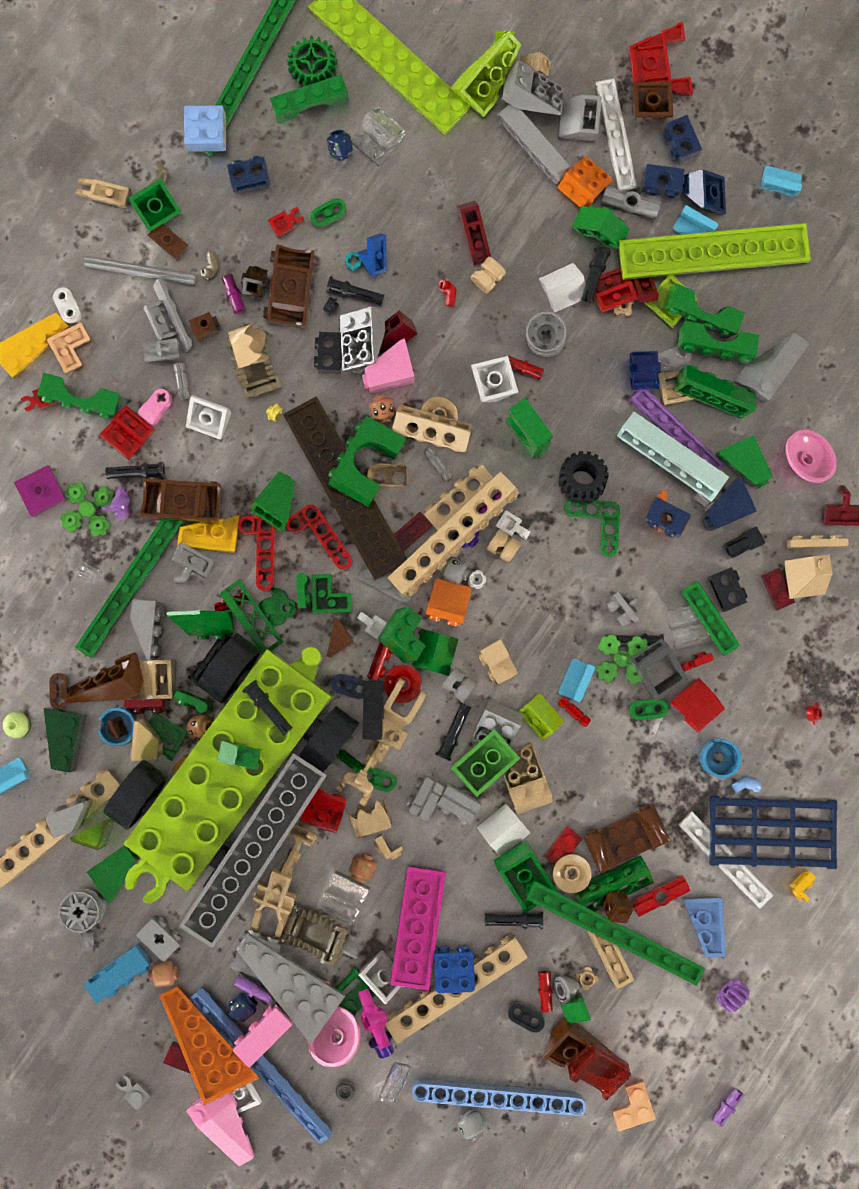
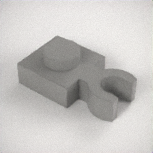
[116,1074,152,1110]

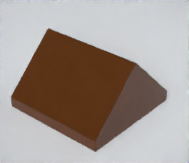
[632,82,673,118]
[326,619,355,658]

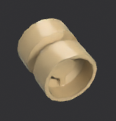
[470,257,506,294]
[487,528,522,563]

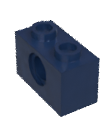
[642,164,685,198]
[644,497,691,539]

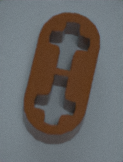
[49,673,69,710]

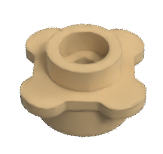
[614,301,634,316]
[575,967,599,990]

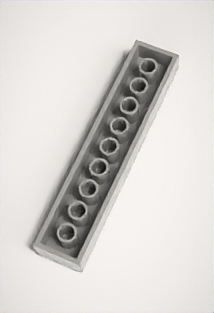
[179,753,327,949]

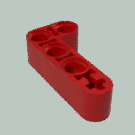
[286,505,353,570]
[238,516,276,592]

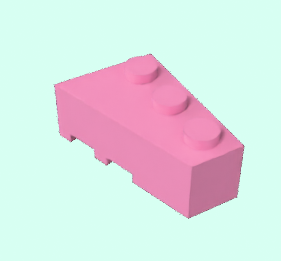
[233,1002,293,1068]

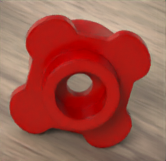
[807,702,822,725]

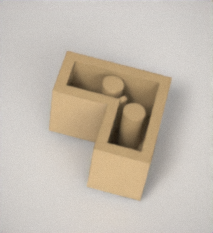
[478,639,519,685]

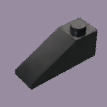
[362,681,384,740]

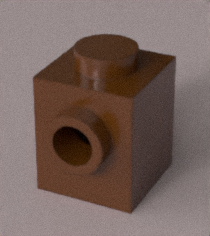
[188,312,220,342]
[602,891,634,923]

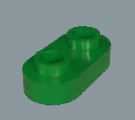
[310,198,346,228]
[629,699,668,720]
[368,768,396,792]

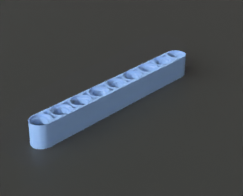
[412,1079,586,1116]

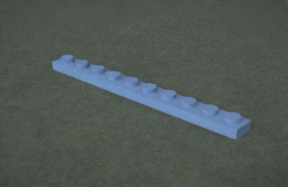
[189,987,333,1144]

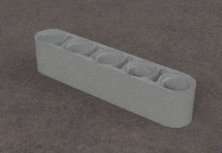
[497,104,571,184]

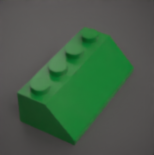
[673,365,757,419]

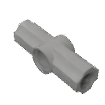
[601,186,661,219]

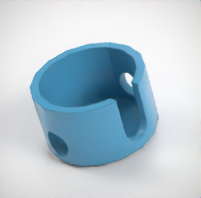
[97,707,137,746]
[699,739,742,778]

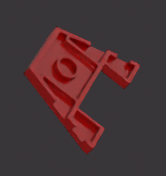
[629,22,693,96]

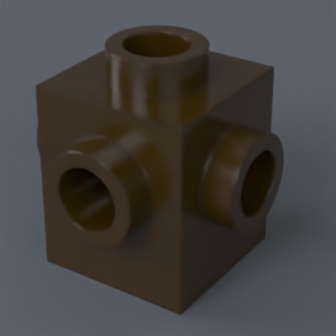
[241,266,270,298]

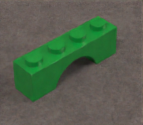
[270,74,349,124]
[663,284,745,338]
[677,321,759,364]
[37,372,120,419]

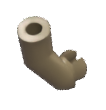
[149,164,168,185]
[200,251,219,279]

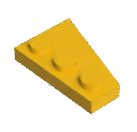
[177,515,240,553]

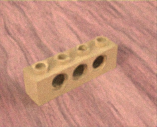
[392,404,473,452]
[424,465,494,531]

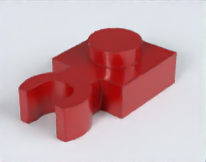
[268,207,304,238]
[21,388,58,412]
[680,651,714,672]

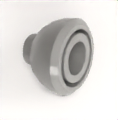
[340,935,358,959]
[553,976,579,1003]

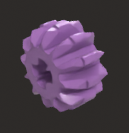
[717,978,750,1013]

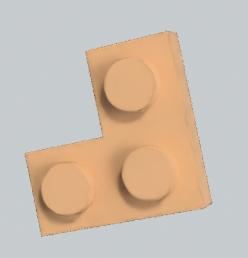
[47,323,90,374]
[612,1080,656,1131]

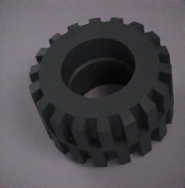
[558,451,609,504]

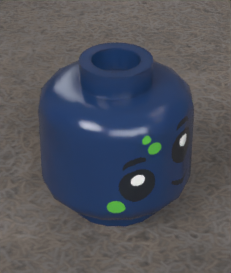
[327,130,353,160]
[228,992,258,1022]

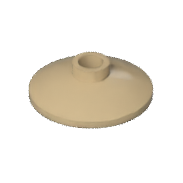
[421,396,459,432]
[553,854,592,893]

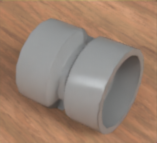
[441,667,477,703]

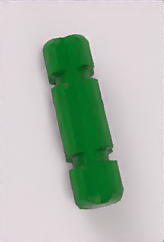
[337,749,370,774]

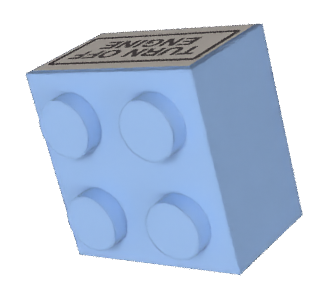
[184,105,226,152]

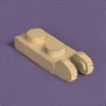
[75,178,131,208]

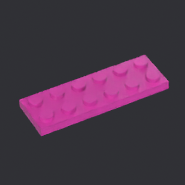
[390,866,446,990]

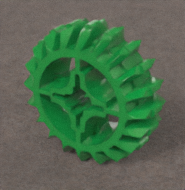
[287,36,338,86]

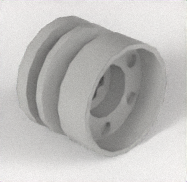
[526,312,566,358]
[58,887,106,933]

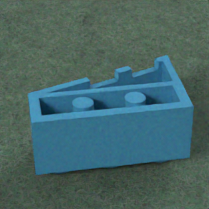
[83,943,152,1004]

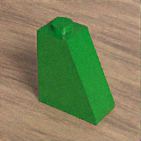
[716,435,773,488]
[251,471,295,532]
[87,845,140,904]

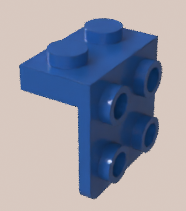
[434,945,475,993]

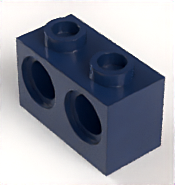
[663,115,702,164]
[227,156,271,193]

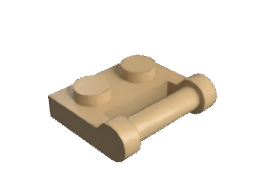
[656,370,695,406]

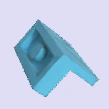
[760,166,802,197]
[672,205,719,235]
[558,659,595,702]
[0,758,31,795]

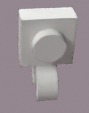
[496,510,530,540]
[357,612,387,640]

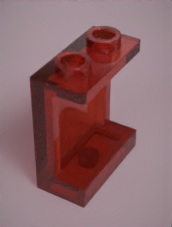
[567,1041,631,1101]

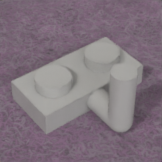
[171,543,214,584]

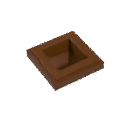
[108,717,128,738]

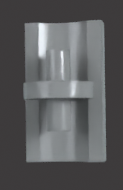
[143,339,180,362]
[606,592,640,627]

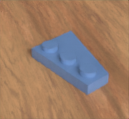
[683,897,726,957]

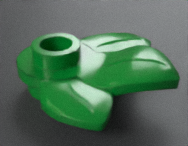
[259,588,297,626]

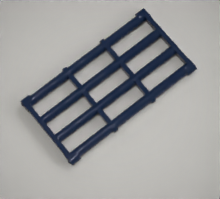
[709,796,837,869]

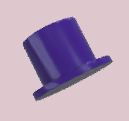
[369,1032,394,1058]

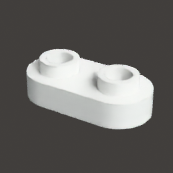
[53,287,82,325]

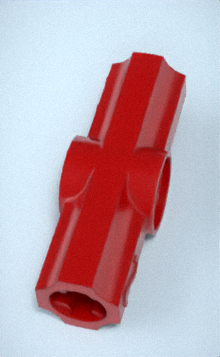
[631,875,691,917]

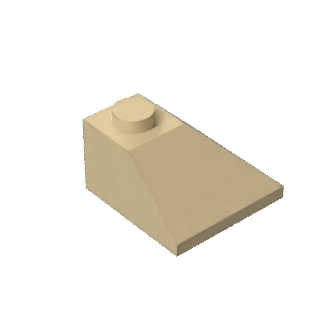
[784,554,833,599]
[131,716,164,761]

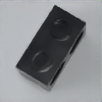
[314,332,342,374]
[707,567,748,612]

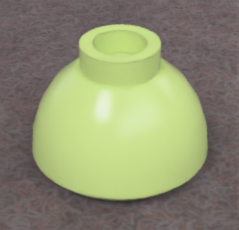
[3,712,30,738]

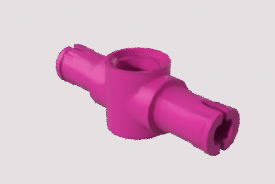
[357,989,391,1050]

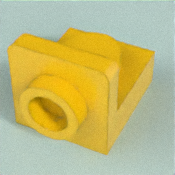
[790,870,816,902]

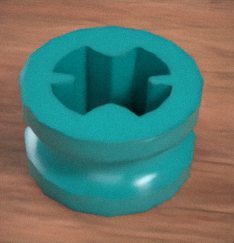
[345,252,362,271]

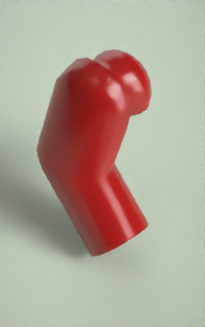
[438,279,457,307]

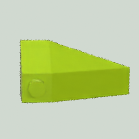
[451,31,521,117]

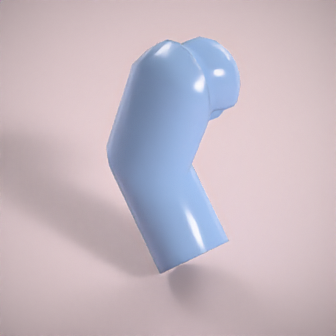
[732,776,762,793]

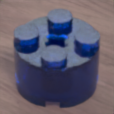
[629,351,661,390]

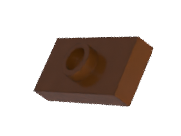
[147,224,189,260]

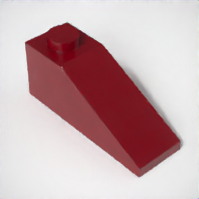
[457,201,491,265]
[379,310,418,353]

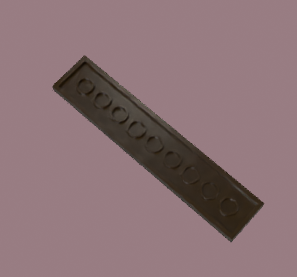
[283,396,407,580]

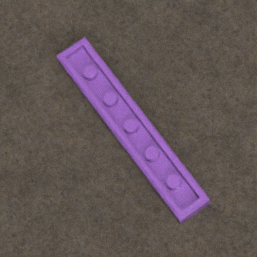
[629,386,725,470]

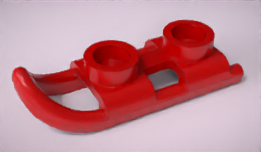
[367,642,392,680]

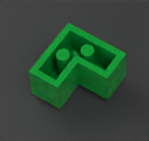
[572,205,630,249]
[312,574,353,614]
[378,607,426,663]

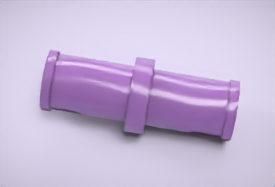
[233,975,272,1004]
[712,1087,745,1127]

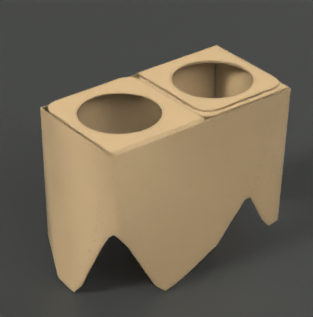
[228,322,269,368]
[367,463,408,487]
[346,799,392,838]

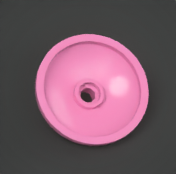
[786,430,837,483]
[307,1007,361,1067]

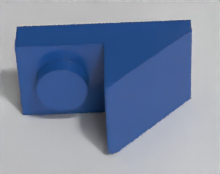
[358,233,387,276]

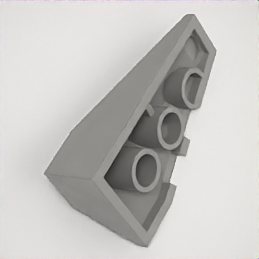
[734,332,810,404]

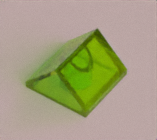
[70,818,115,851]

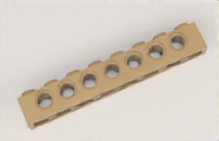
[388,472,519,598]
[0,769,122,888]
[385,935,528,1044]

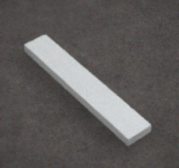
[595,78,637,191]
[678,811,774,909]

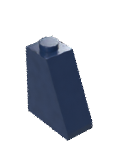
[703,477,757,531]

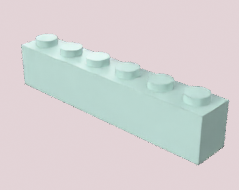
[617,412,729,502]

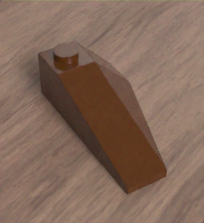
[64,652,144,703]
[543,1016,628,1080]

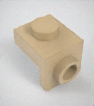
[520,52,550,77]
[374,834,403,860]

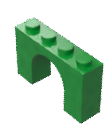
[505,398,553,458]
[328,416,406,507]

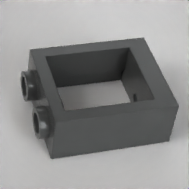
[630,638,688,701]

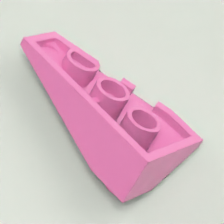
[186,1093,255,1166]

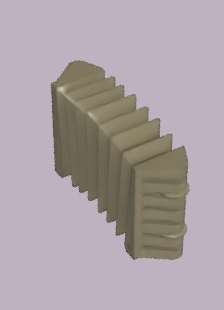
[226,326,282,399]
[280,904,348,968]

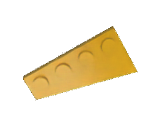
[0,313,70,379]

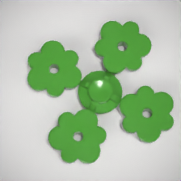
[60,482,114,536]
[596,634,649,684]

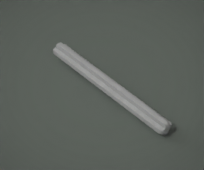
[84,256,196,285]

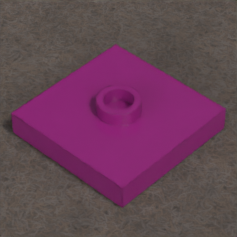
[14,465,66,517]

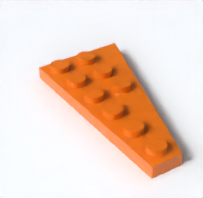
[159,987,260,1106]

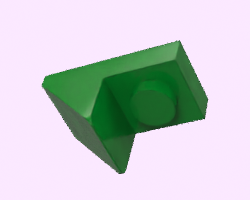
[217,741,262,769]
[561,992,591,1023]

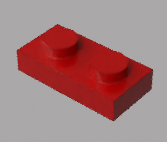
[544,826,583,865]

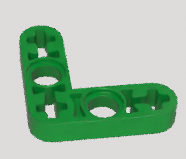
[564,499,620,557]

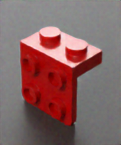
[300,788,347,834]

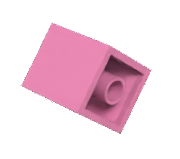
[362,339,414,394]

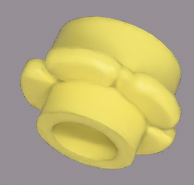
[266,404,283,422]

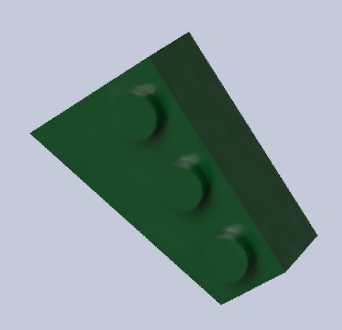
[44,707,87,773]

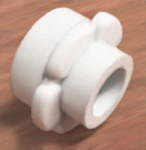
[468,570,486,589]

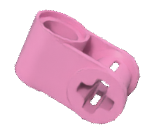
[138,389,173,426]

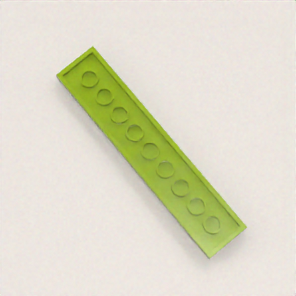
[308,0,471,135]
[619,223,811,280]

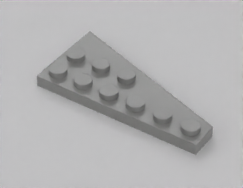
[237,933,345,1044]

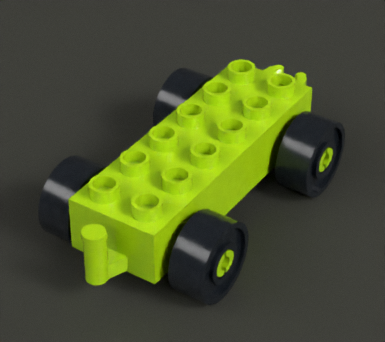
[103,633,360,904]

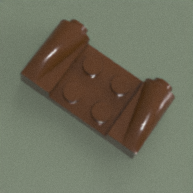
[263,244,315,328]
[140,477,222,525]
[583,803,671,874]

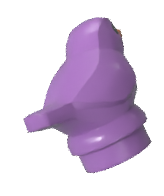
[102,488,132,520]

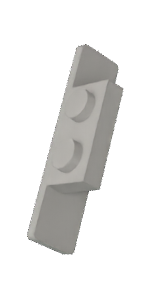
[144,278,192,353]

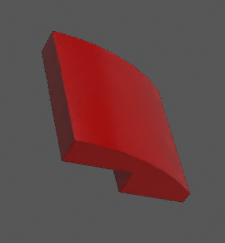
[594,267,638,312]
[100,405,155,460]
[671,678,725,733]

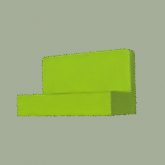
[518,693,564,741]

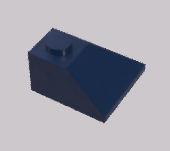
[683,169,726,215]

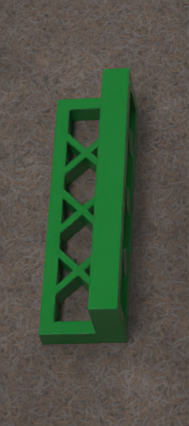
[220,579,284,655]
[681,580,740,656]
[574,856,654,911]

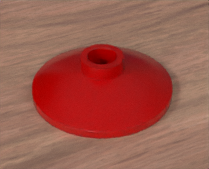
[384,665,422,703]

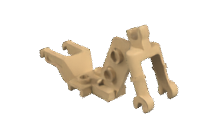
[335,678,427,806]
[251,824,317,942]

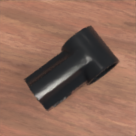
[724,526,765,558]

